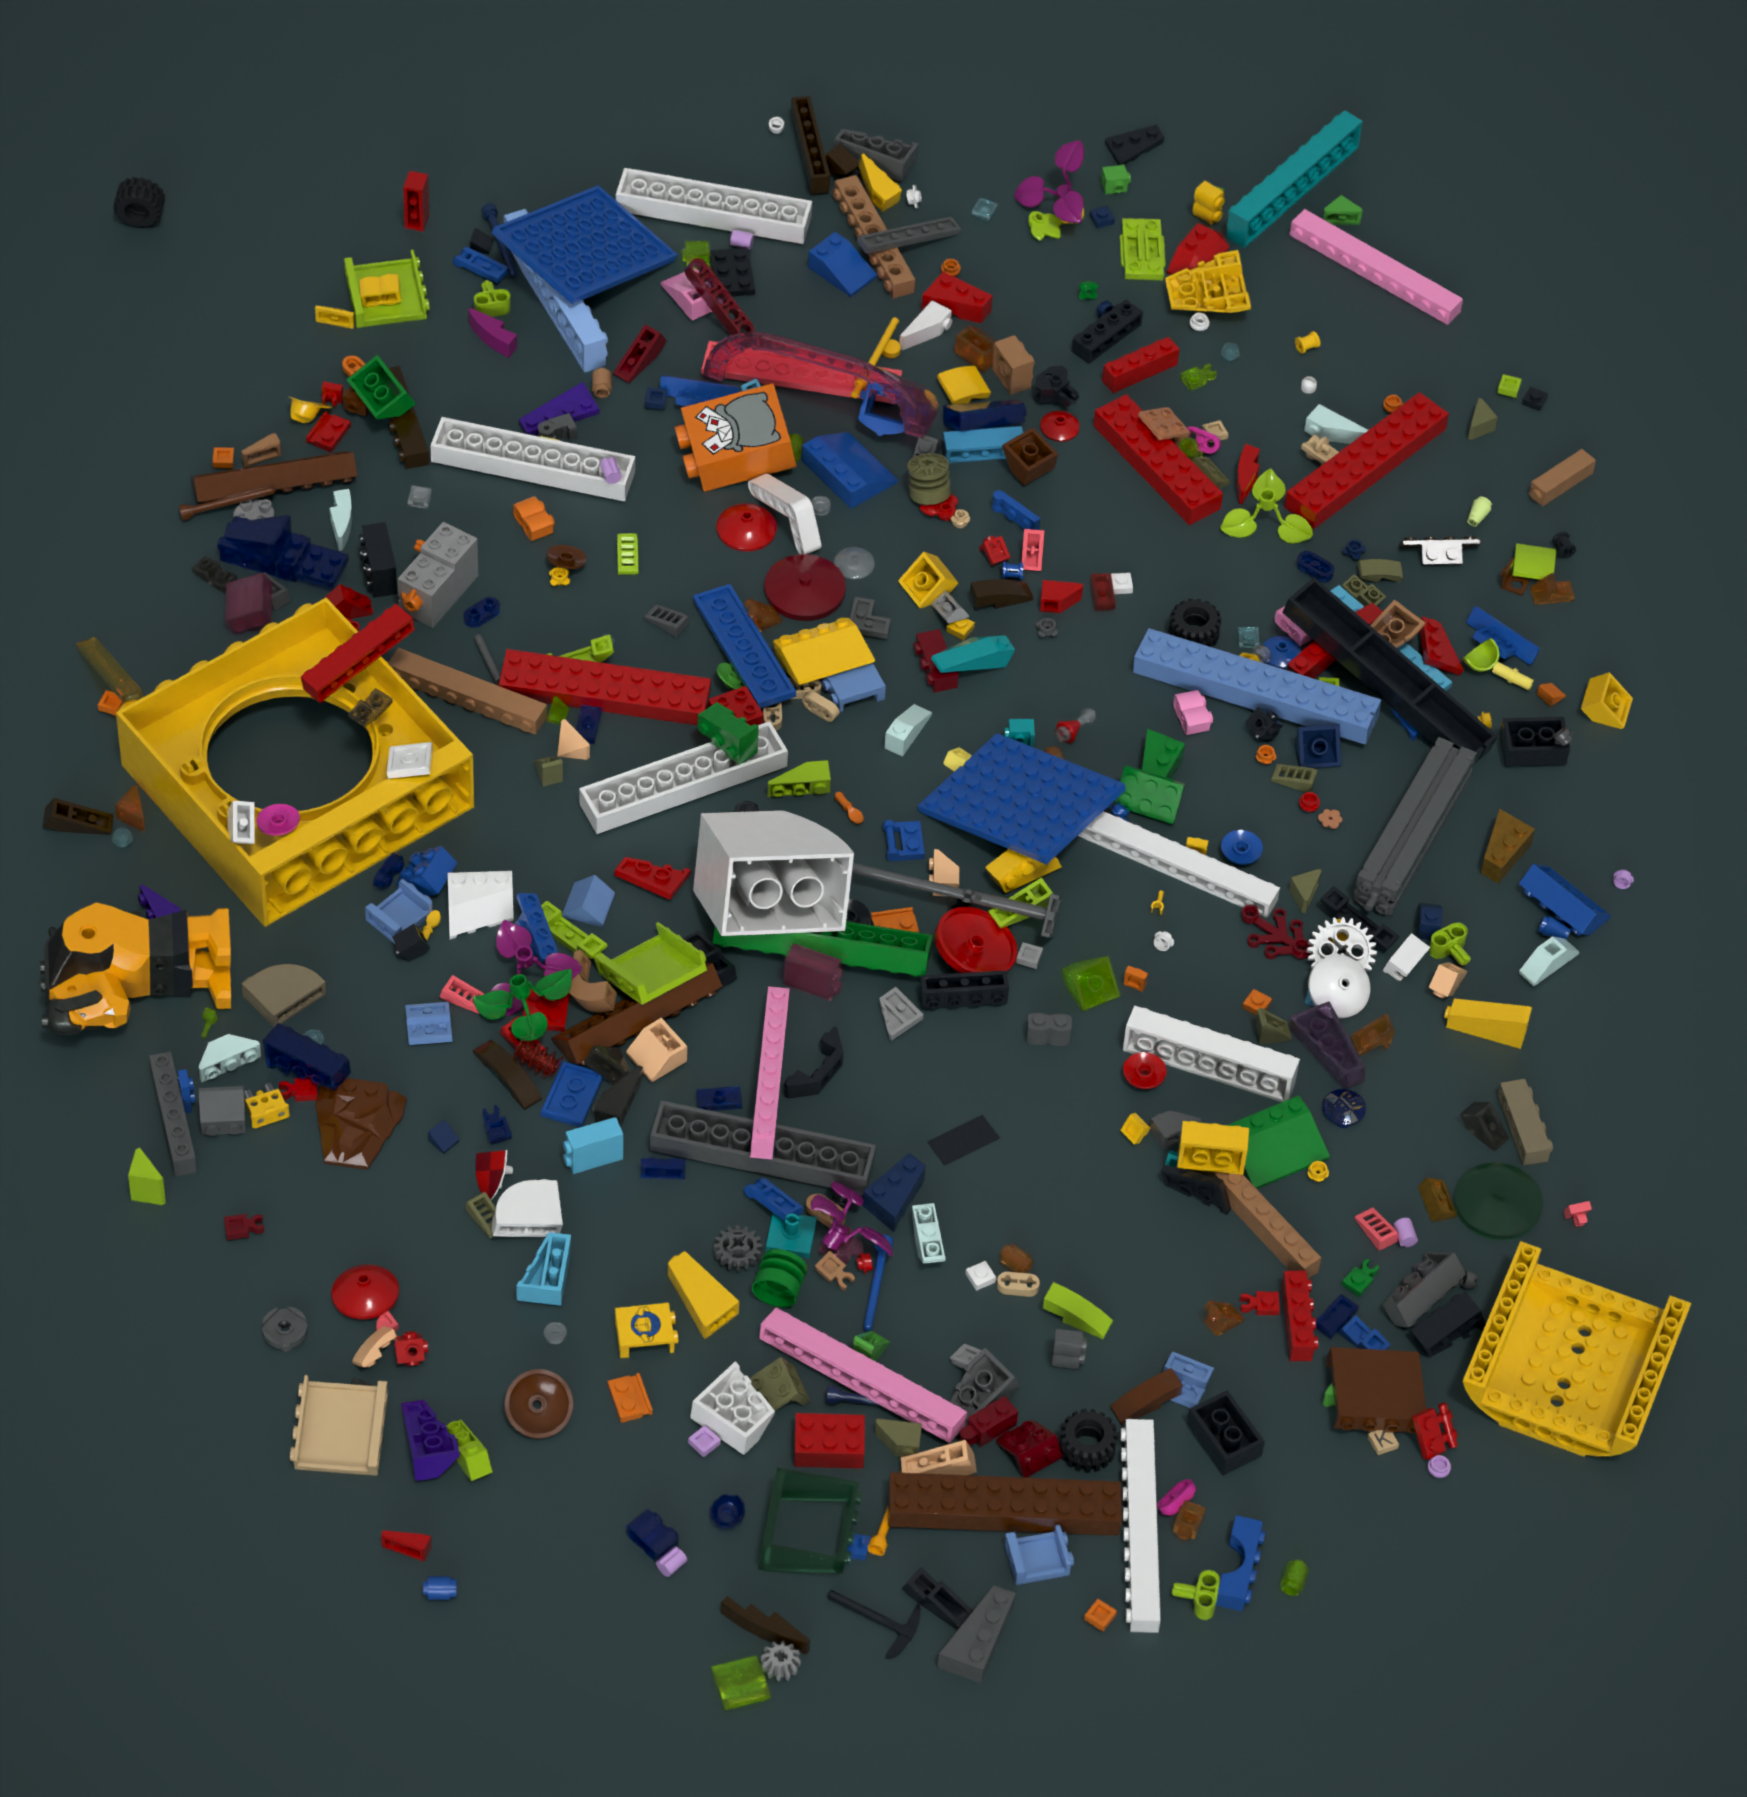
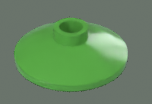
[716,663,744,690]

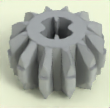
[760,1641,801,1682]

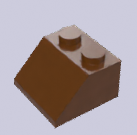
[1002,427,1058,486]

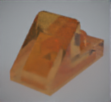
[1530,573,1575,605]
[744,598,783,632]
[1351,1013,1395,1055]
[1204,1300,1245,1336]

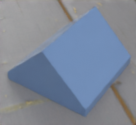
[562,875,615,928]

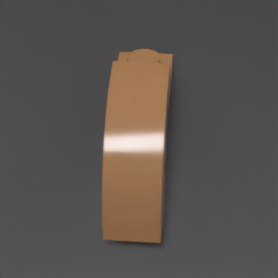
[569,950,617,1012]

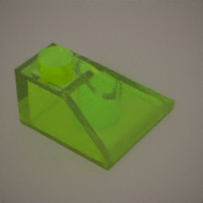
[1061,956,1121,1011]

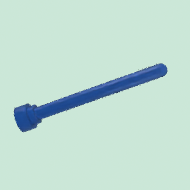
[863,1235,894,1331]

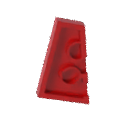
[614,857,691,900]

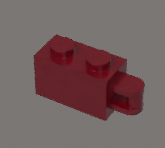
[959,1396,1018,1448]

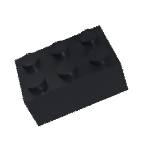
[358,522,397,598]
[1499,717,1570,766]
[1187,1390,1265,1475]

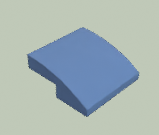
[405,1002,452,1045]
[1163,1352,1214,1408]

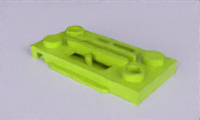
[1120,218,1165,280]

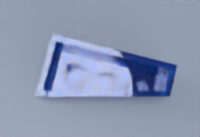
[262,1023,351,1090]

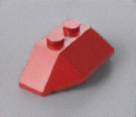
[1167,223,1230,275]

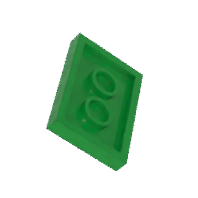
[1114,765,1185,824]

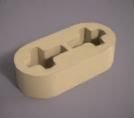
[802,691,840,722]
[997,1272,1040,1297]

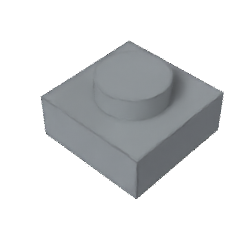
[1016,942,1043,969]

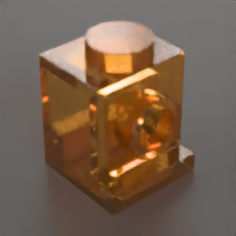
[1173,1500,1206,1540]

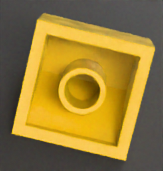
[898,551,958,609]
[1581,672,1633,729]

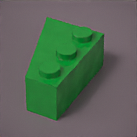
[697,702,759,765]
[1142,729,1185,779]

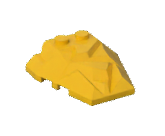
[1165,250,1251,313]

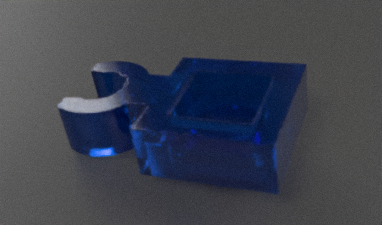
[483,1105,512,1144]

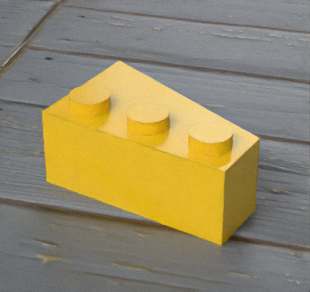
[985,849,1062,893]

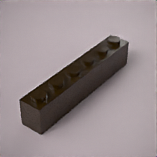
[791,96,830,194]
[385,366,429,469]

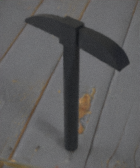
[828,1590,920,1659]

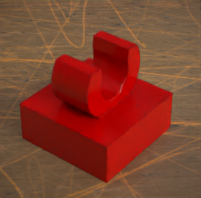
[321,381,343,407]

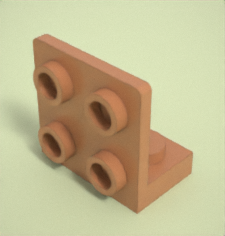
[1138,407,1190,450]

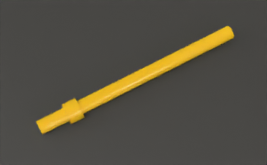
[851,317,899,398]

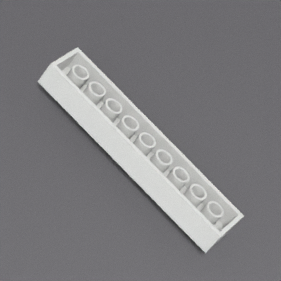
[616,168,812,244]
[431,417,635,501]
[579,721,788,834]

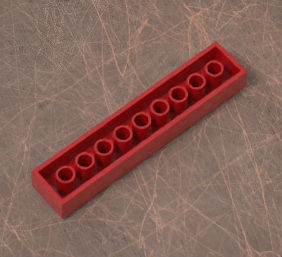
[1284,392,1449,530]
[499,649,711,725]

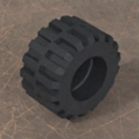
[113,177,165,228]
[1168,599,1221,648]
[1059,1409,1118,1472]

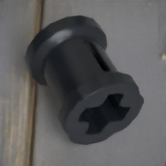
[1552,532,1576,558]

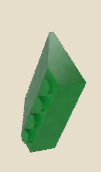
[1226,1095,1330,1189]

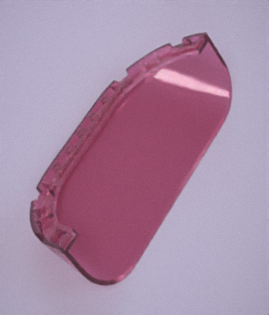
[704,332,938,438]

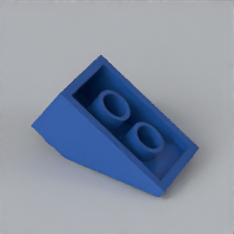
[808,232,877,297]

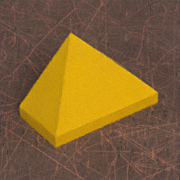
[315,305,355,329]

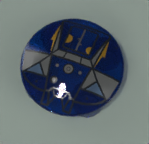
[1322,1089,1366,1128]

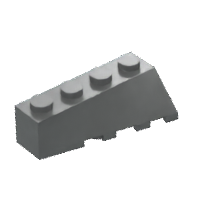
[1382,1251,1466,1328]

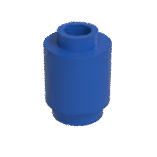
[423,1576,457,1600]

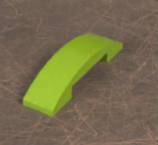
[546,634,614,662]
[541,901,607,959]

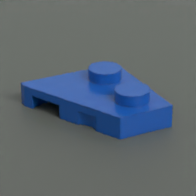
[177,1069,195,1113]

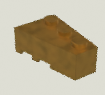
[1481,809,1535,884]

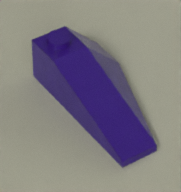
[401,1400,460,1481]

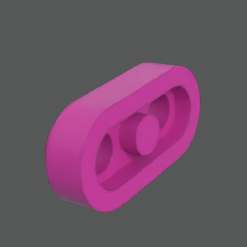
[1185,426,1221,454]
[1157,1479,1196,1516]

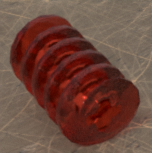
[513,1040,563,1078]

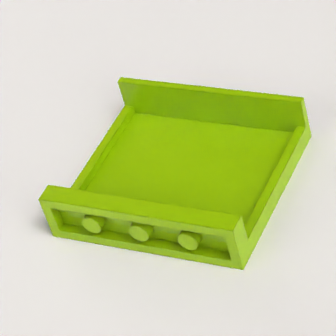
[344,250,430,328]
[594,922,707,1005]

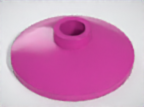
[256,804,300,836]

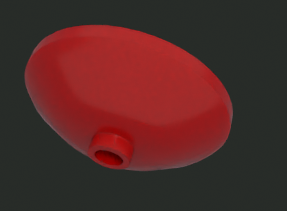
[716,503,777,552]
[331,1264,399,1319]

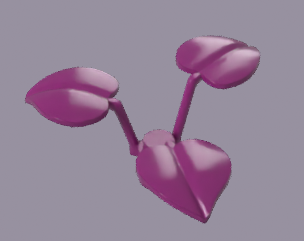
[1015,140,1084,223]
[491,920,582,1017]
[811,1181,893,1257]

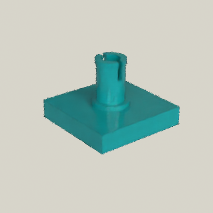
[766,1213,817,1259]

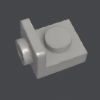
[950,1343,982,1369]

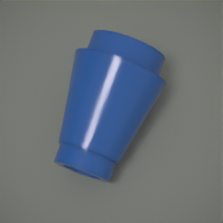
[1537,916,1571,940]

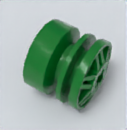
[752,1249,808,1308]

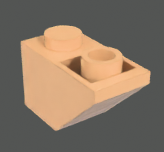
[929,849,959,896]

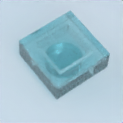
[972,198,997,221]
[1237,627,1260,648]

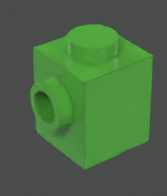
[1101,165,1131,194]

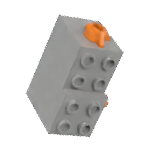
[397,522,478,628]

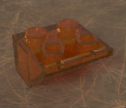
[955,326,997,372]

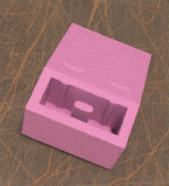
[661,268,723,321]

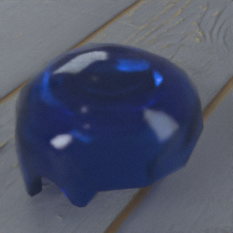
[710,1494,745,1529]

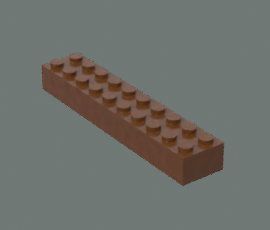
[888,1472,1122,1536]

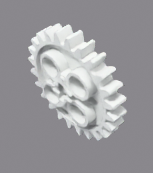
[1307,917,1377,983]

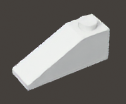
[900,301,952,350]

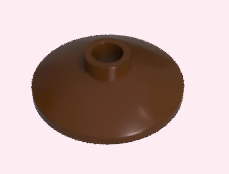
[546,545,587,569]

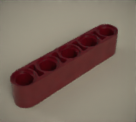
[685,258,755,343]

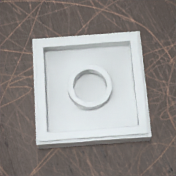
[387,742,433,779]

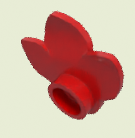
[919,494,958,521]

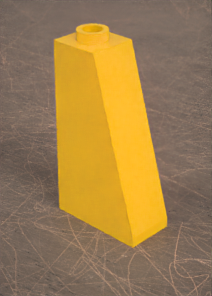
[1444,999,1532,1049]
[668,1251,739,1339]

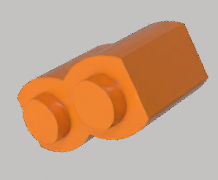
[513,496,555,541]

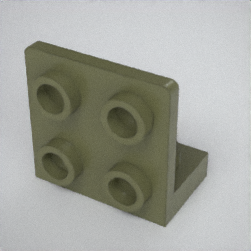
[749,1357,811,1411]

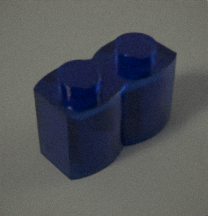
[626,1509,679,1562]

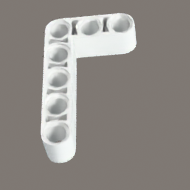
[748,473,821,554]

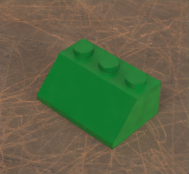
[346,355,416,419]

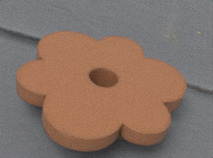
[1318,809,1343,829]

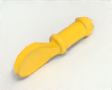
[422,910,441,941]

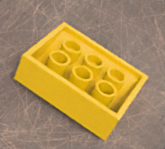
[773,618,875,685]

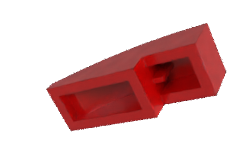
[1236,444,1260,505]

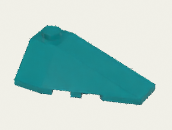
[931,635,1015,673]

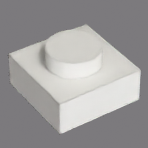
[1110,573,1133,594]
[965,1261,996,1291]

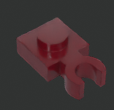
[224,1214,265,1240]

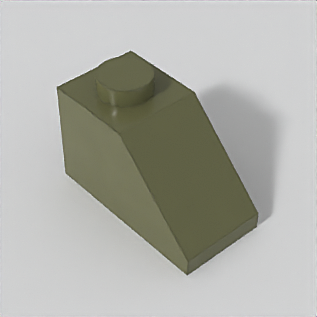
[875,1419,922,1457]

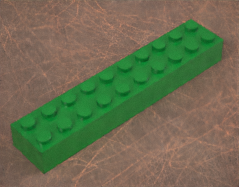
[713,921,933,977]

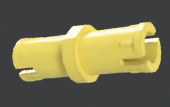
[1492,662,1534,691]

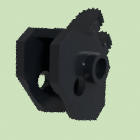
[1034,366,1079,407]

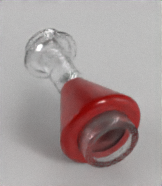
[1055,708,1096,743]

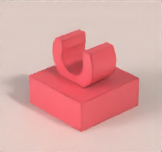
[1563,1201,1592,1227]

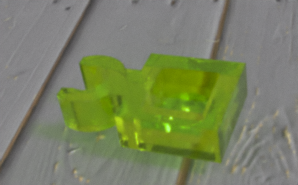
[1180,364,1217,391]

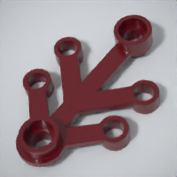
[1241,905,1311,960]

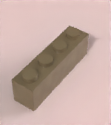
[1497,1079,1553,1166]

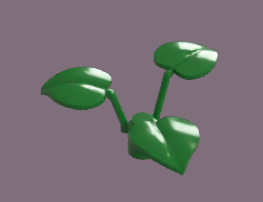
[473,969,572,1041]

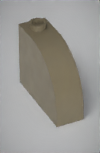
[242,964,326,1028]

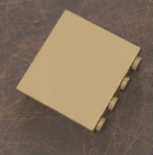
[290,1375,388,1476]

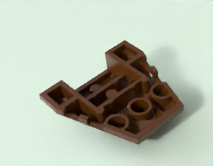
[316,1077,407,1170]

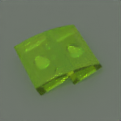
[711,1655,771,1710]

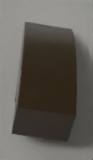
[970,579,1033,609]

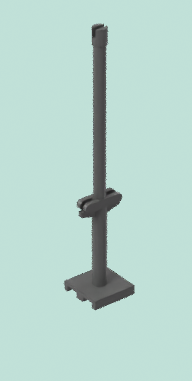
[852,863,1063,938]

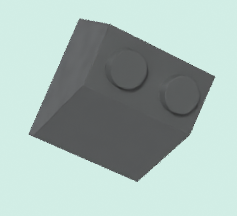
[199,1086,246,1136]

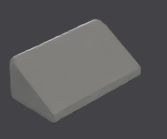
[931,591,969,623]

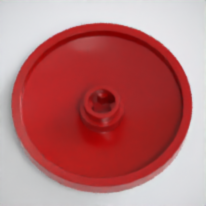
[935,907,1017,973]

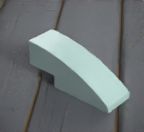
[330,489,352,551]

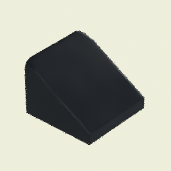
[470,228,494,254]

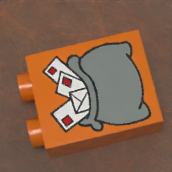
[675,383,797,492]

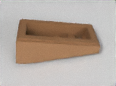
[241,433,281,467]

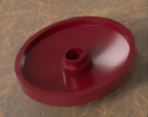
[764,554,846,621]

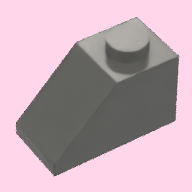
[1149,1110,1202,1150]

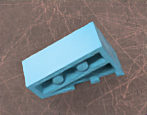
[516,1232,571,1306]

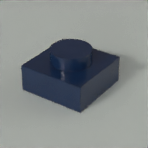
[1089,206,1115,229]
[645,388,667,409]

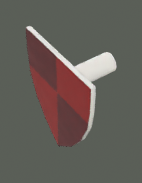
[476,1150,513,1201]

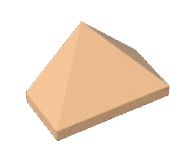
[557,719,590,760]

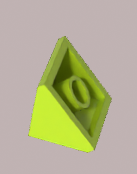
[128,1147,166,1205]

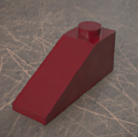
[613,324,667,383]

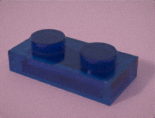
[641,1157,686,1179]

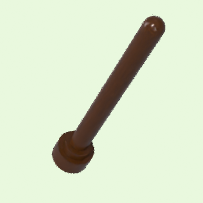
[179,486,275,521]

